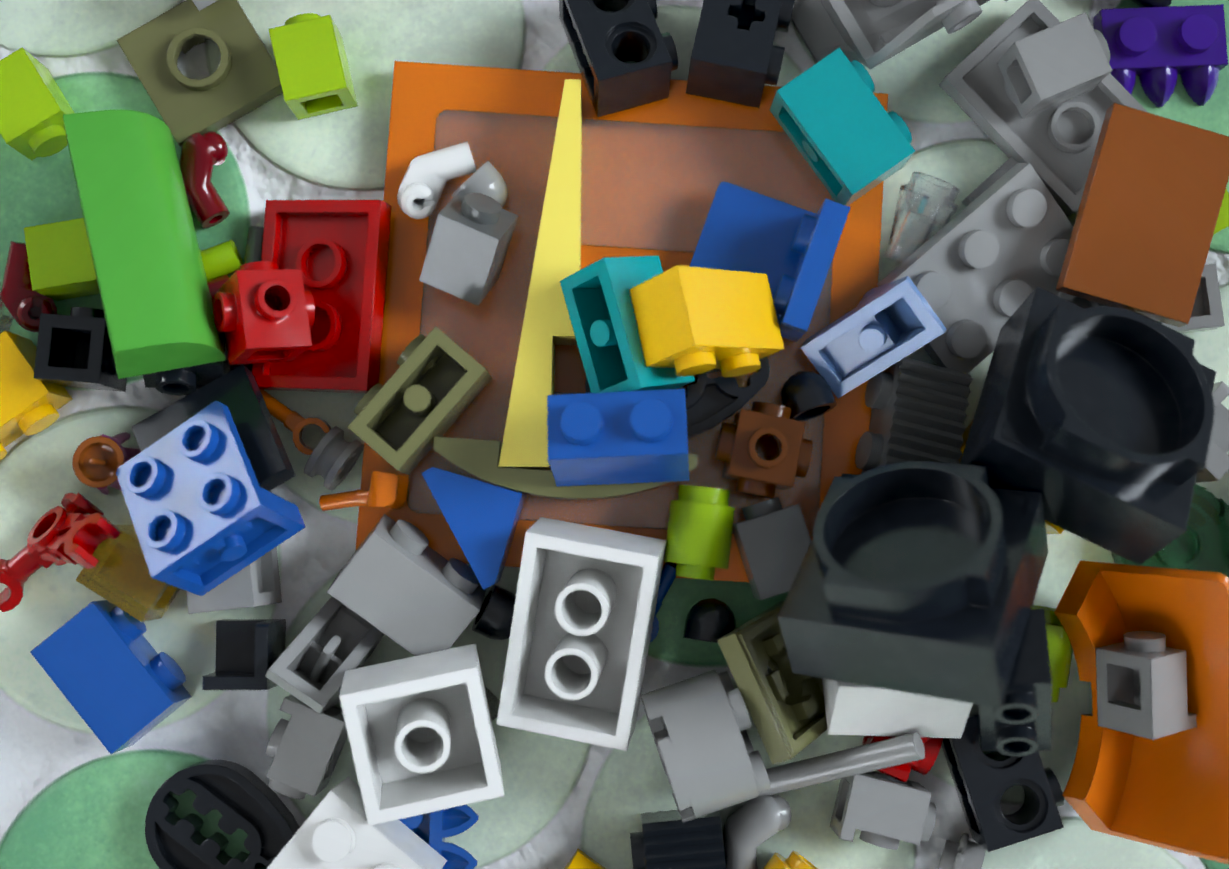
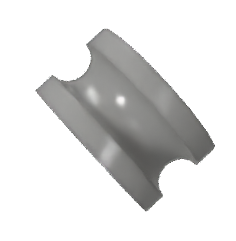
[304,426,364,491]

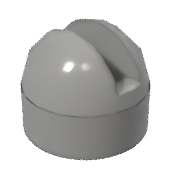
[451,161,508,207]

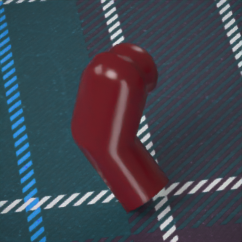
[179,131,230,228]
[1,241,57,332]

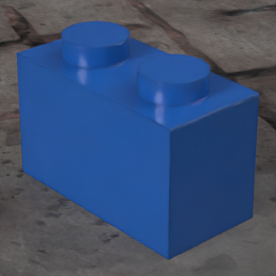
[547,389,690,487]
[30,599,192,754]

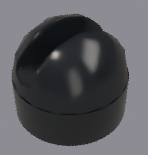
[780,371,837,422]
[472,584,516,640]
[683,598,736,643]

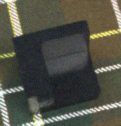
[202,619,286,690]

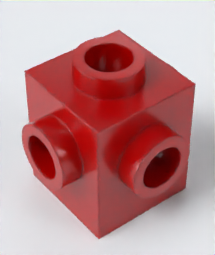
[213,261,315,365]

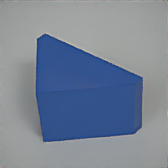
[421,467,526,590]

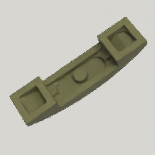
[433,436,698,500]

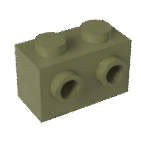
[348,326,493,475]

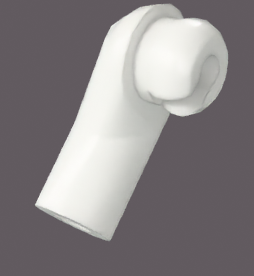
[397,141,477,219]

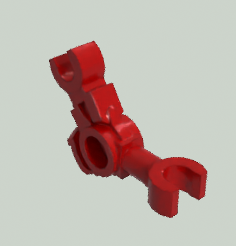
[0,492,121,612]

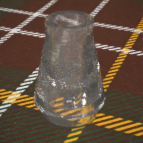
[883,172,960,264]

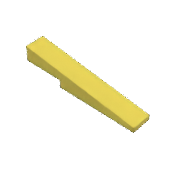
[498,79,582,470]

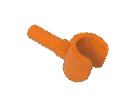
[260,389,331,455]
[319,471,409,511]

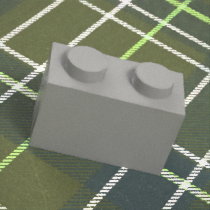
[327,514,487,656]

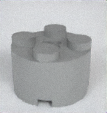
[640,670,771,823]

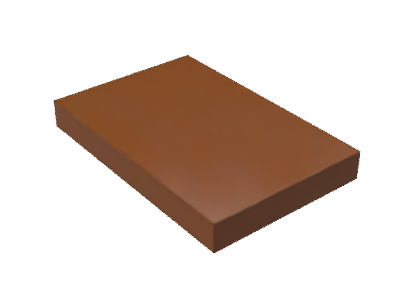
[1056,103,1229,327]

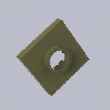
[117,0,283,148]
[717,600,827,765]

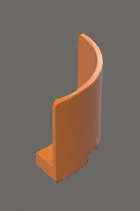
[1054,561,1229,865]

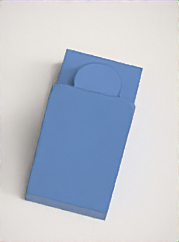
[801,276,946,398]

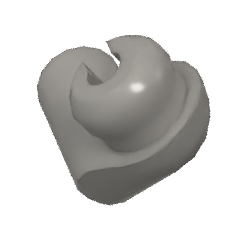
[724,795,792,869]

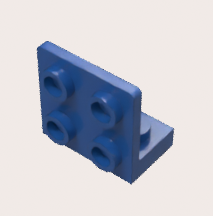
[690,181,851,342]
[116,401,306,597]

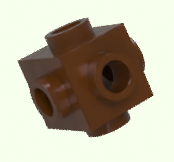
[715,401,813,499]

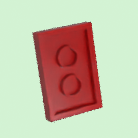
[252,200,392,393]

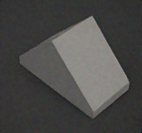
[265,596,385,714]

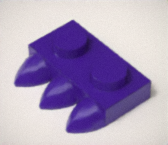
[1093,4,1228,108]

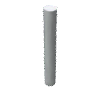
[759,732,925,796]

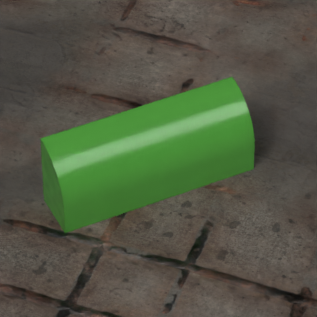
[63,109,226,379]

